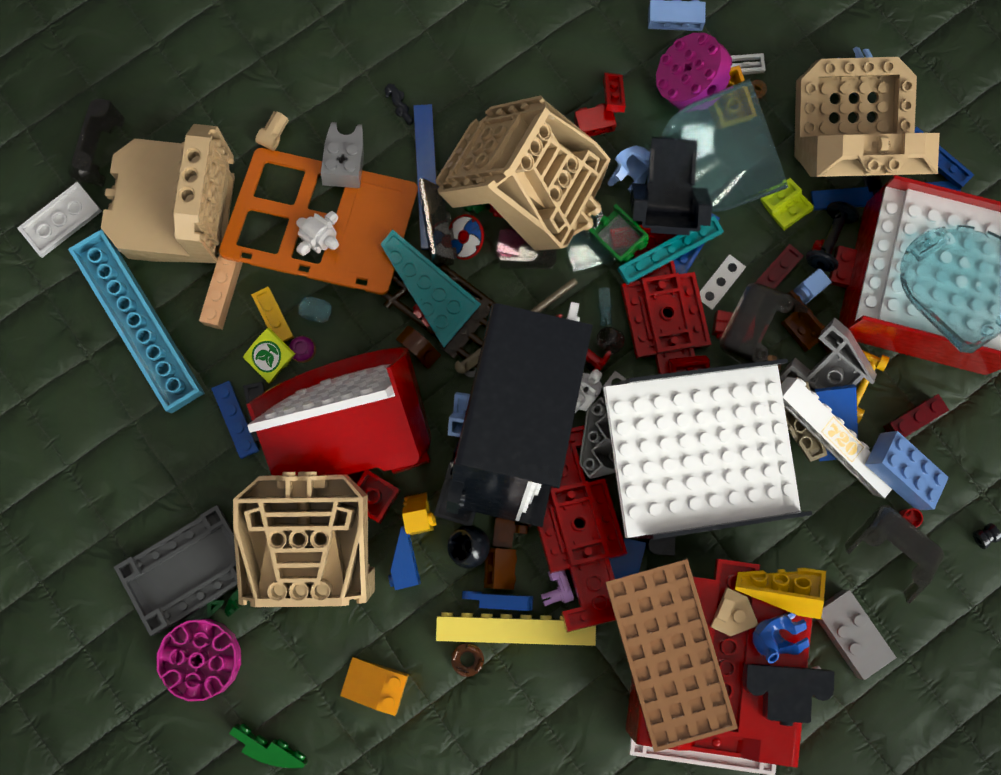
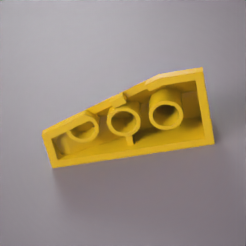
[735,568,826,619]

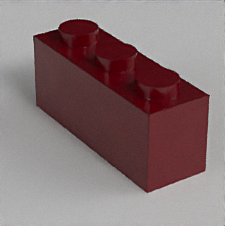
[883,394,949,437]

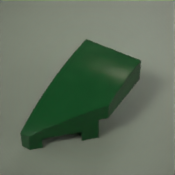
[225,589,242,617]
[187,600,225,620]

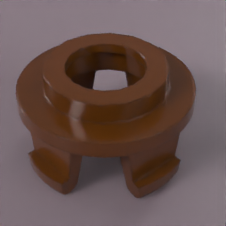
[451,643,484,677]

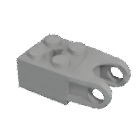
[321,122,364,188]

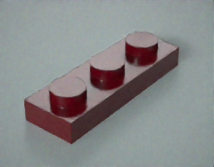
[752,244,804,298]

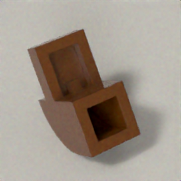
[395,326,441,369]

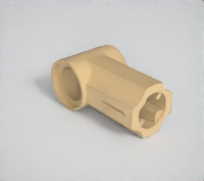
[255,111,289,151]

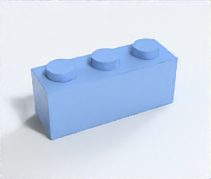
[648,0,706,31]

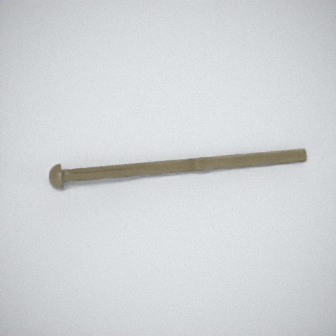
[455,278,578,374]

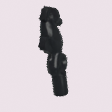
[385,83,414,125]

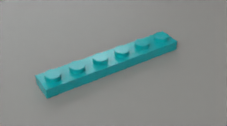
[617,216,724,285]

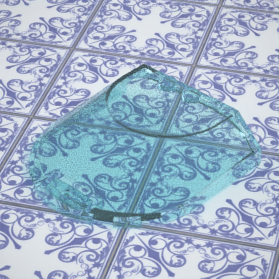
[661,79,788,212]
[900,225,1001,353]

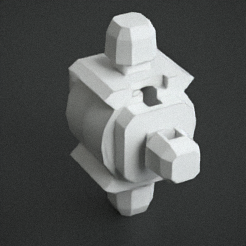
[296,211,339,256]
[575,369,603,413]

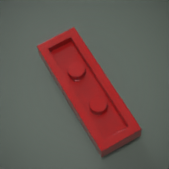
[603,73,626,113]

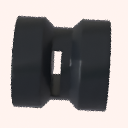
[973,523,1001,549]

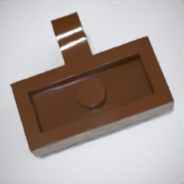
[492,517,528,548]

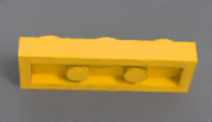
[251,286,294,342]

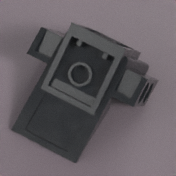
[630,137,712,235]

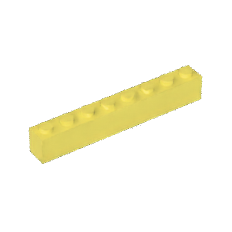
[436,612,596,646]

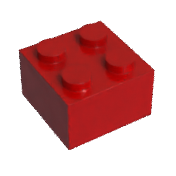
[357,470,401,524]

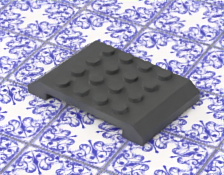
[114,505,238,636]

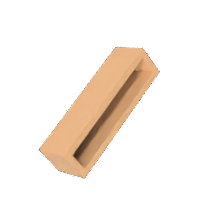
[199,253,243,330]

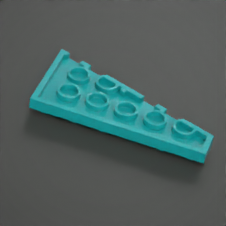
[380,230,481,348]

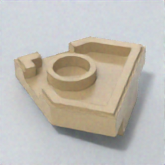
[710,588,758,636]

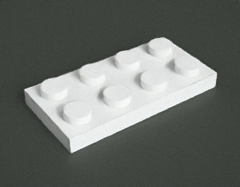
[17,182,102,258]

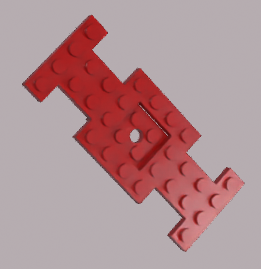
[609,225,712,374]
[537,425,627,633]

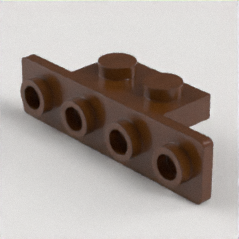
[781,290,831,353]

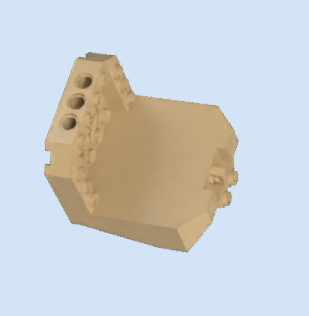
[794,57,940,177]
[436,95,611,251]
[101,124,235,263]
[233,471,375,607]

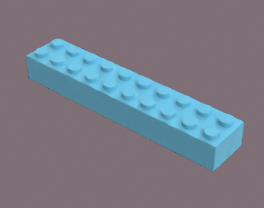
[68,229,205,413]

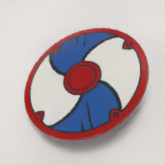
[446,214,484,260]

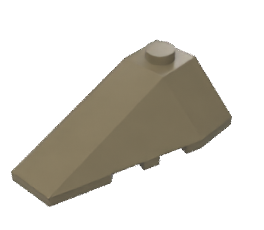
[784,381,827,462]

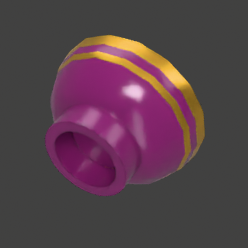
[289,336,316,363]

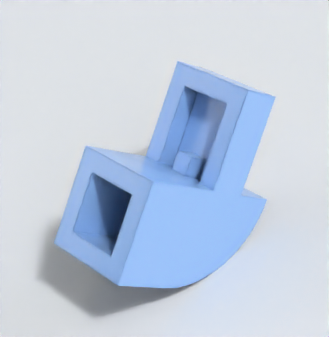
[448,392,470,437]

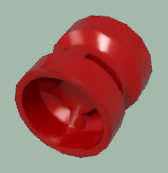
[897,508,923,528]

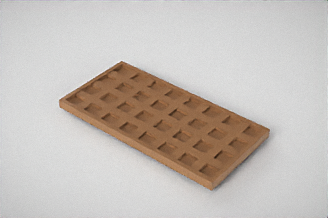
[605,559,738,753]

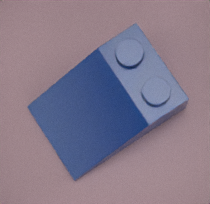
[388,526,421,590]

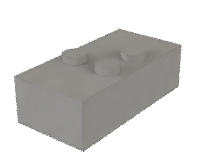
[817,589,897,680]

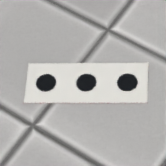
[700,254,746,310]

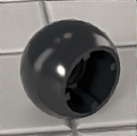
[447,525,490,569]

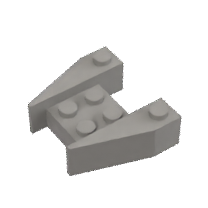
[780,318,877,392]

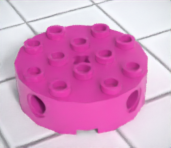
[656,33,732,111]
[157,619,241,701]

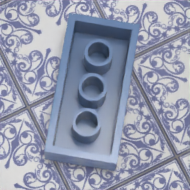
[865,431,949,510]

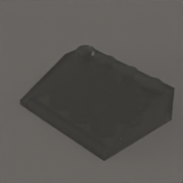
[419,178,457,267]

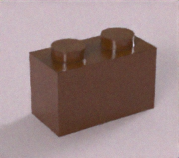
[484,548,517,589]

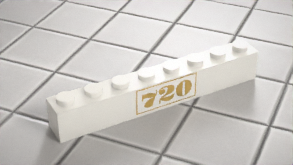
[781,377,892,498]

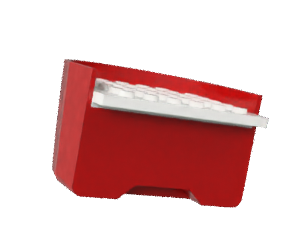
[246,347,431,476]

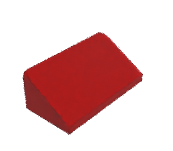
[669,355,710,373]

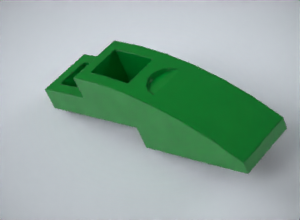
[229,724,308,768]

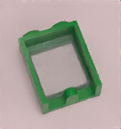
[589,204,649,265]

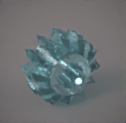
[298,297,332,323]

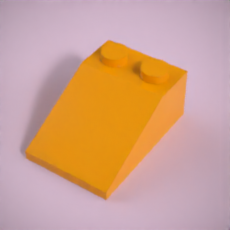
[340,657,409,716]

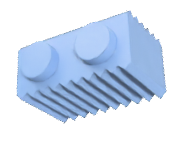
[794,269,832,304]

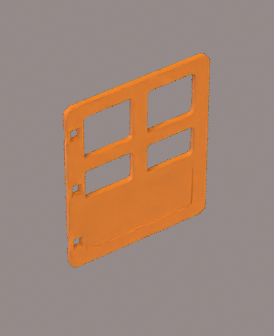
[219,148,418,295]

